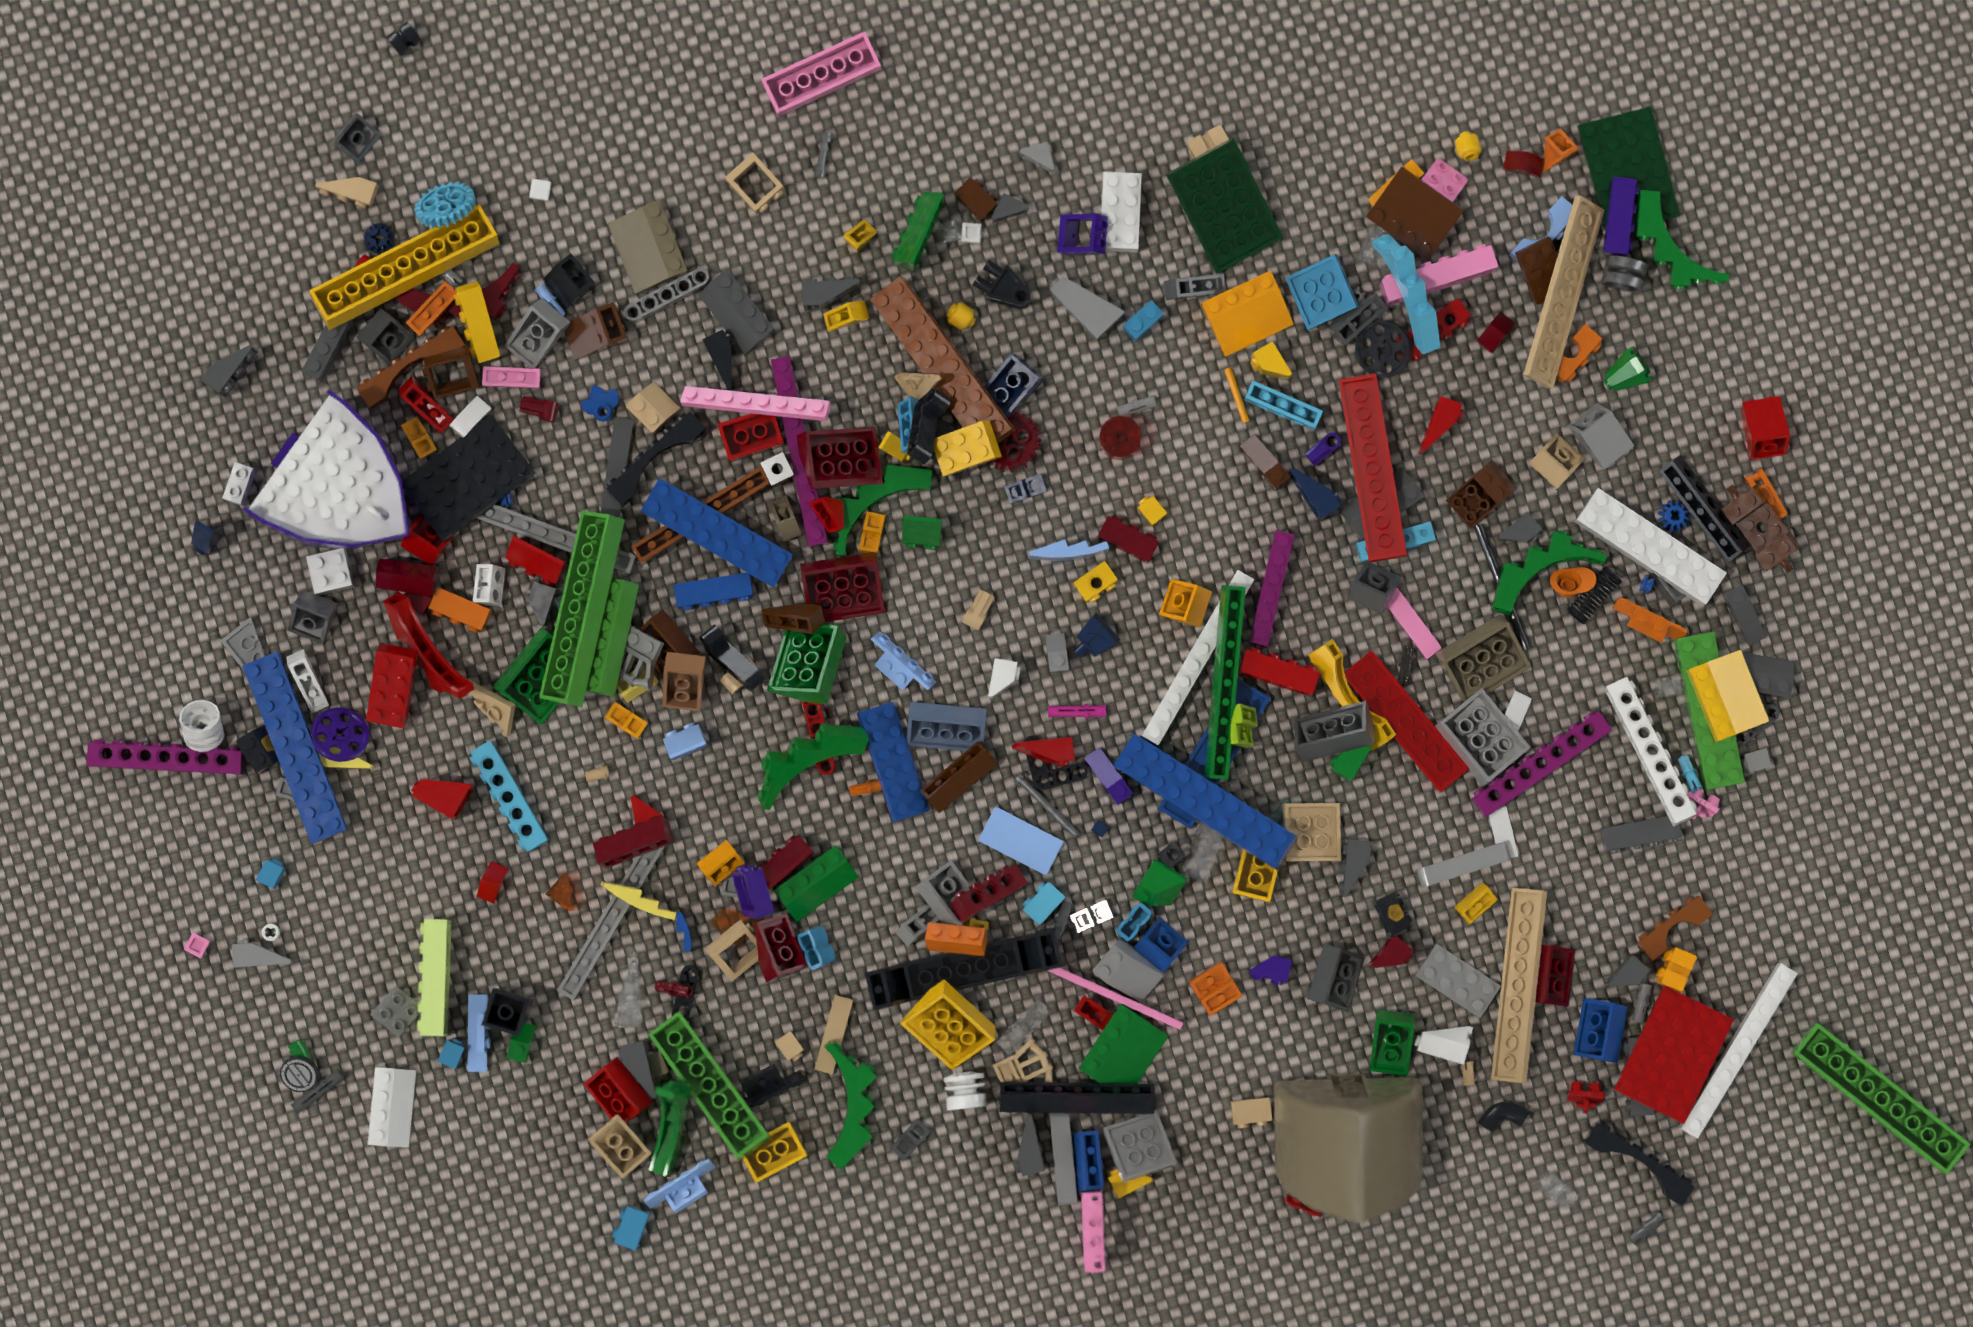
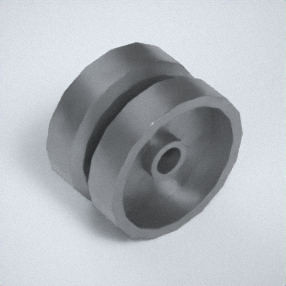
[1601,255,1648,293]

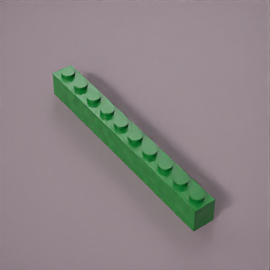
[1204,585,1246,780]

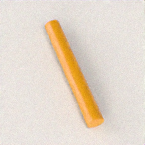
[1224,367,1250,424]

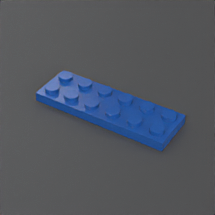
[857,702,930,823]

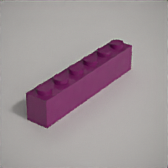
[1248,530,1294,648]

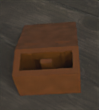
[564,302,628,360]
[1445,460,1517,529]

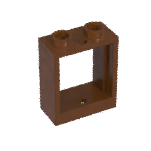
[421,346,479,399]

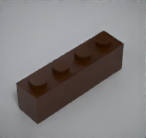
[920,741,998,813]

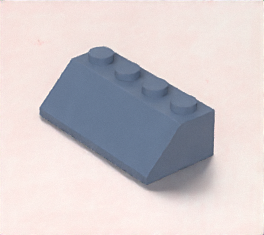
[907,702,987,751]

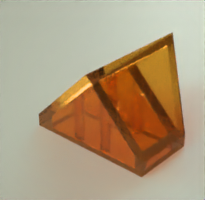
[546,872,574,912]

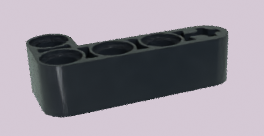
[907,388,951,464]
[699,625,766,692]

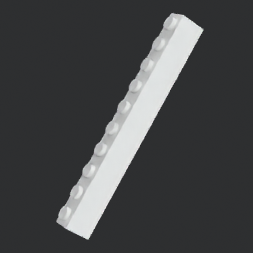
[1141,570,1254,747]
[1678,963,1798,1139]

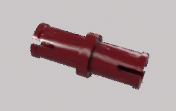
[655,980,693,998]

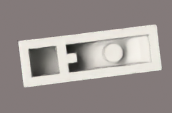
[286,649,329,713]

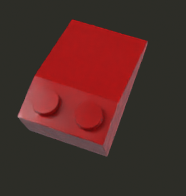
[1418,396,1464,455]

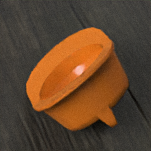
[1550,567,1596,598]

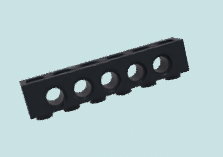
[1659,455,1750,563]

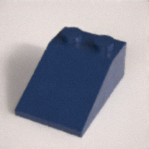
[984,353,1045,418]
[1288,468,1342,522]

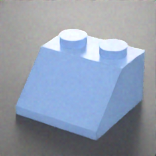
[663,722,708,761]

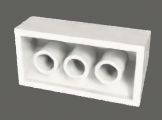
[368,1067,416,1148]

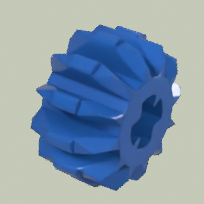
[1658,500,1690,532]

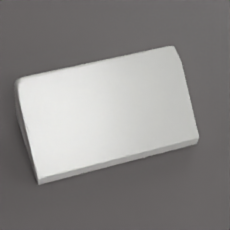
[1504,691,1532,731]

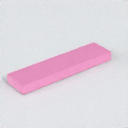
[1387,588,1442,660]

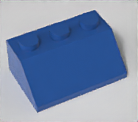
[1573,998,1628,1063]

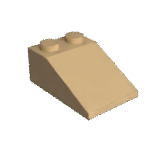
[588,1114,652,1179]

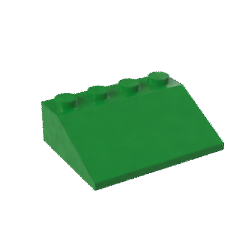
[891,192,944,273]
[767,625,847,704]
[493,627,559,725]
[1078,1004,1168,1084]

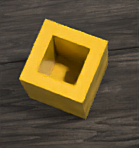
[1137,496,1167,527]

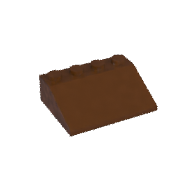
[1366,166,1464,261]

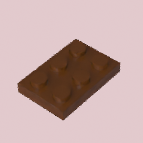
[1515,236,1558,305]

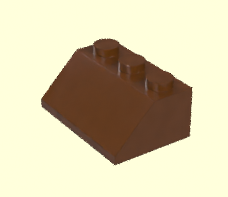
[640,610,700,677]

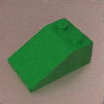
[902,516,942,550]
[1369,1009,1415,1076]

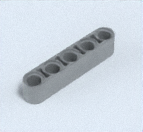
[624,268,710,323]
[1416,841,1512,888]
[1049,1113,1077,1206]

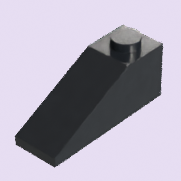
[702,329,733,391]

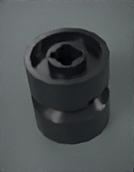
[386,21,422,57]

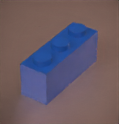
[1072,1131,1104,1191]

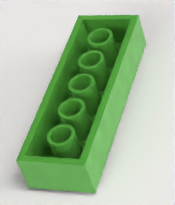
[586,578,639,697]

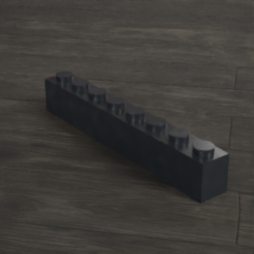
[999,1082,1156,1114]

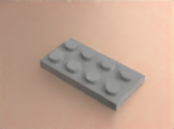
[1415,944,1501,1018]

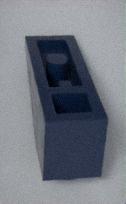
[191,520,222,556]

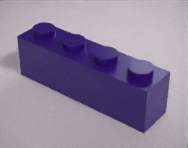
[1603,176,1639,257]

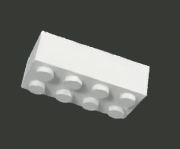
[1101,172,1142,253]

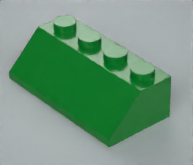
[774,845,859,922]

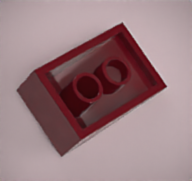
[755,913,808,983]

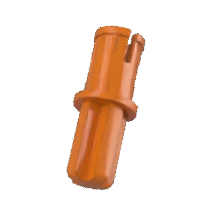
[849,780,882,796]

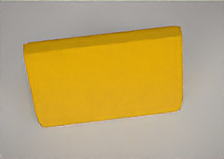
[1454,883,1498,925]

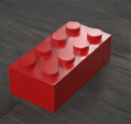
[366,643,419,729]
[1238,647,1320,697]

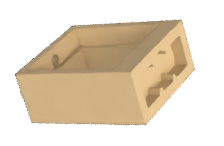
[725,153,784,214]
[705,919,758,982]

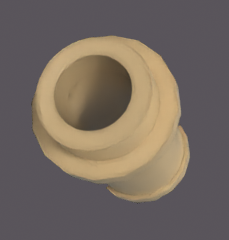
[585,765,610,783]
[1461,1062,1477,1086]

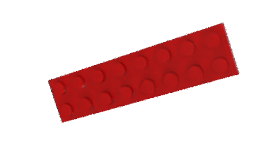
[1344,650,1469,793]

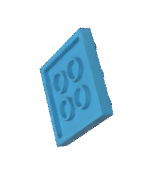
[1286,254,1359,330]

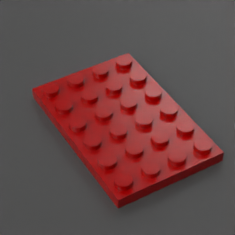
[1613,985,1734,1124]

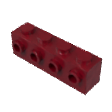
[593,816,674,868]

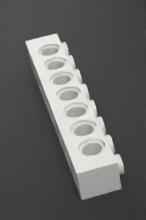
[1605,677,1697,827]

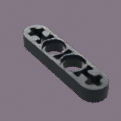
[671,965,699,1021]

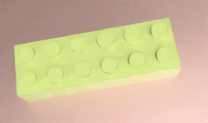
[417,919,451,1036]

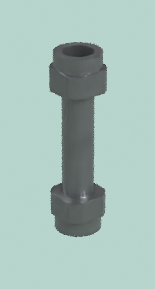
[813,131,832,179]

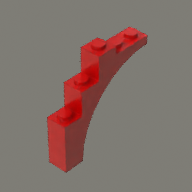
[383,592,474,699]

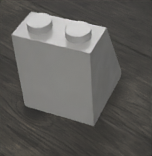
[1567,403,1634,469]

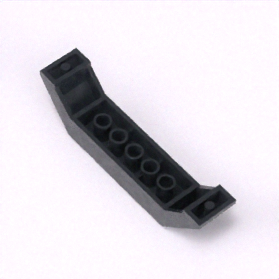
[865,929,1063,1011]

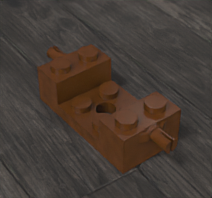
[1721,485,1801,573]

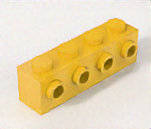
[454,281,500,363]

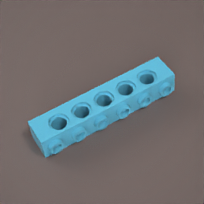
[470,740,549,852]

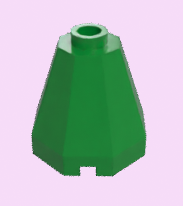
[1604,346,1654,391]

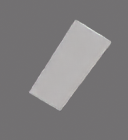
[1489,806,1518,858]

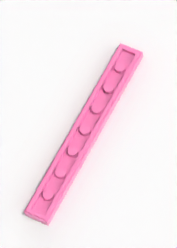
[1048,968,1183,1030]

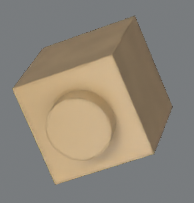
[775,1031,805,1062]

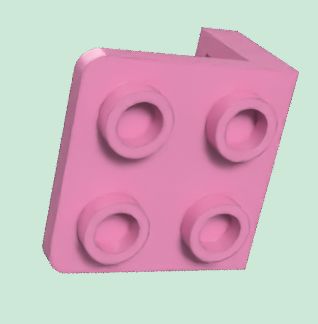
[1422,159,1468,202]

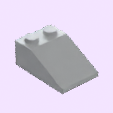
[505,298,570,369]
[1092,937,1165,1002]

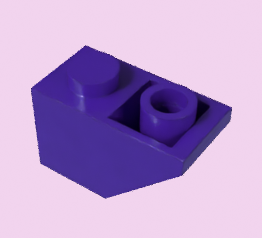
[1248,956,1292,986]

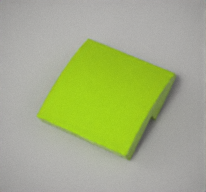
[1231,704,1258,748]

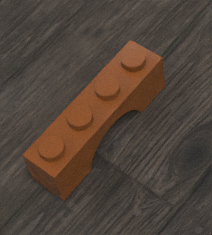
[1636,895,1713,961]

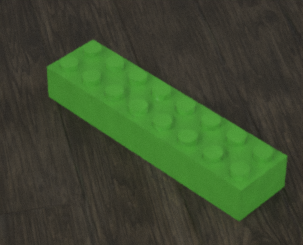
[1673,632,1745,791]
[648,1012,771,1161]

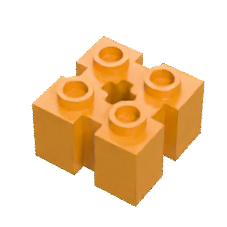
[1655,947,1697,992]

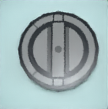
[280,1055,319,1092]

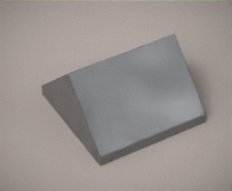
[332,112,382,164]

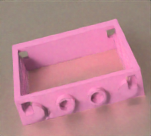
[1081,1190,1105,1272]

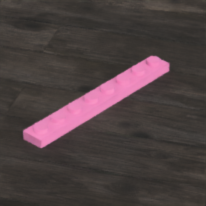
[680,386,831,421]

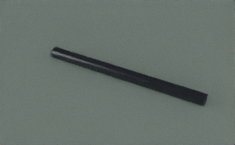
[1474,524,1531,651]

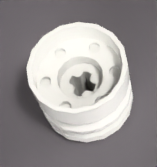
[179,700,224,752]
[944,1071,987,1110]

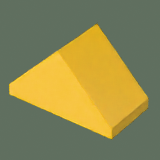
[843,219,878,253]

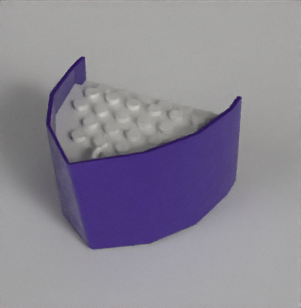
[243,389,409,549]

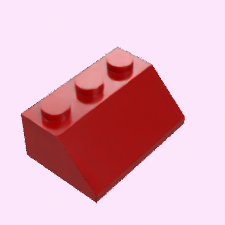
[505,536,568,587]

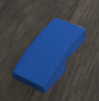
[676,912,692,952]

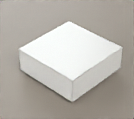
[529,179,552,201]
[961,223,981,244]

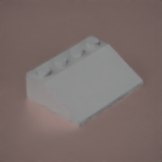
[1435,688,1531,786]

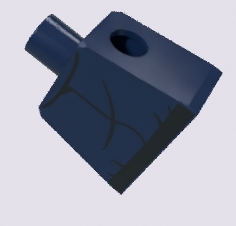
[1073,612,1121,659]

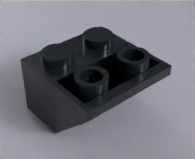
[543,253,596,309]

